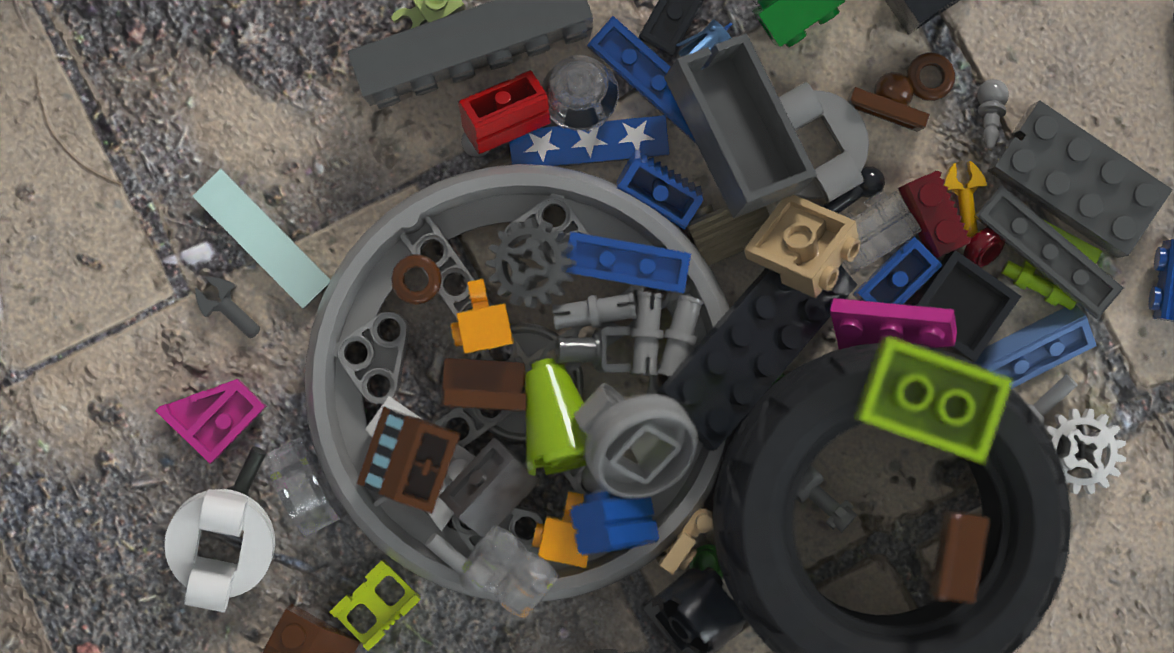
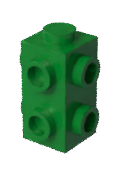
[752,0,846,47]

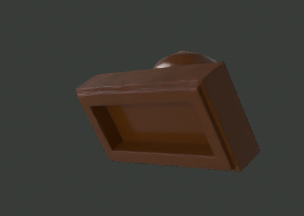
[847,72,930,132]

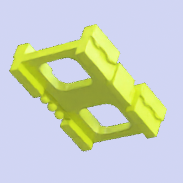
[330,560,421,651]

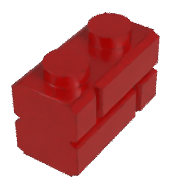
[458,70,551,154]

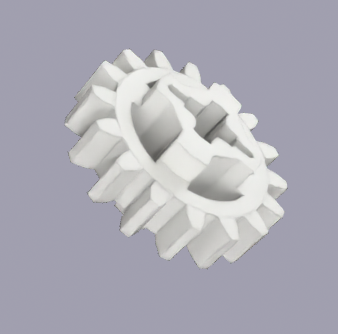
[1044,408,1126,494]

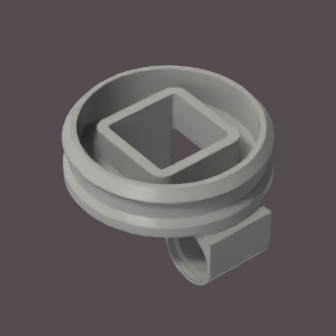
[779,82,869,203]
[574,383,698,498]

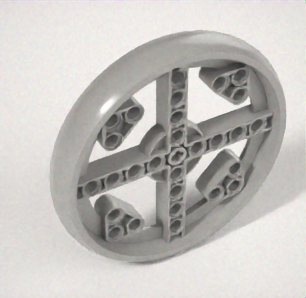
[304,164,739,603]

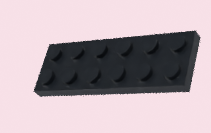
[656,265,858,451]

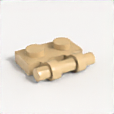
[656,507,713,575]

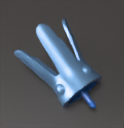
[676,19,732,69]

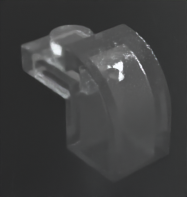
[266,437,340,537]

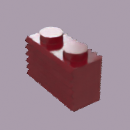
[898,170,971,258]

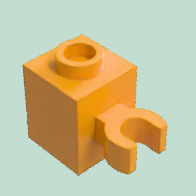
[451,279,514,354]
[532,491,589,568]

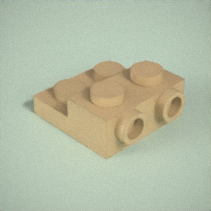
[744,195,861,298]

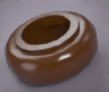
[907,52,955,101]
[391,254,442,305]

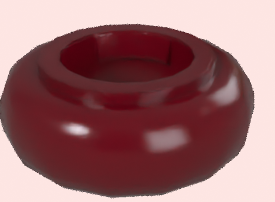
[963,227,1005,268]

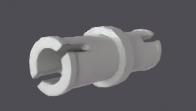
[631,292,663,376]
[552,293,637,330]
[657,294,703,377]

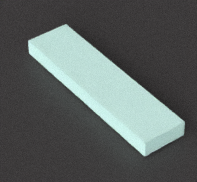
[193,168,331,309]

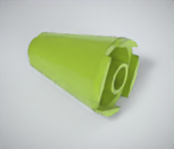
[525,358,588,476]

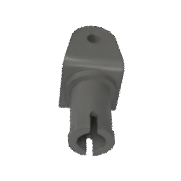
[555,327,631,372]

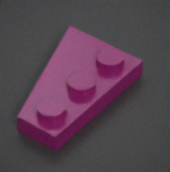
[830,298,957,350]

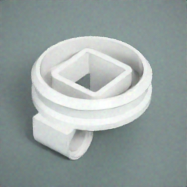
[164,489,275,613]

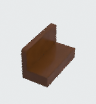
[441,358,527,412]
[930,510,989,603]

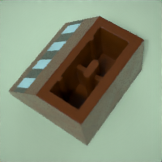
[356,406,460,514]

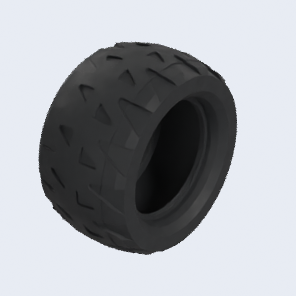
[712,343,1071,653]

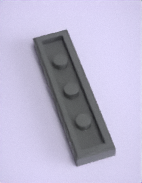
[974,185,1124,319]

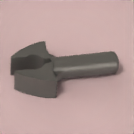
[195,277,260,338]

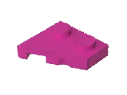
[155,379,267,464]

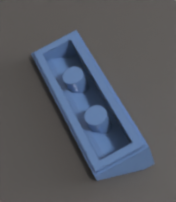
[974,305,1097,388]

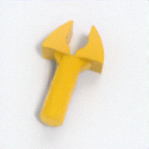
[943,161,987,237]

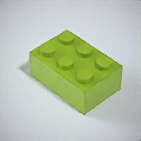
[854,337,1012,463]

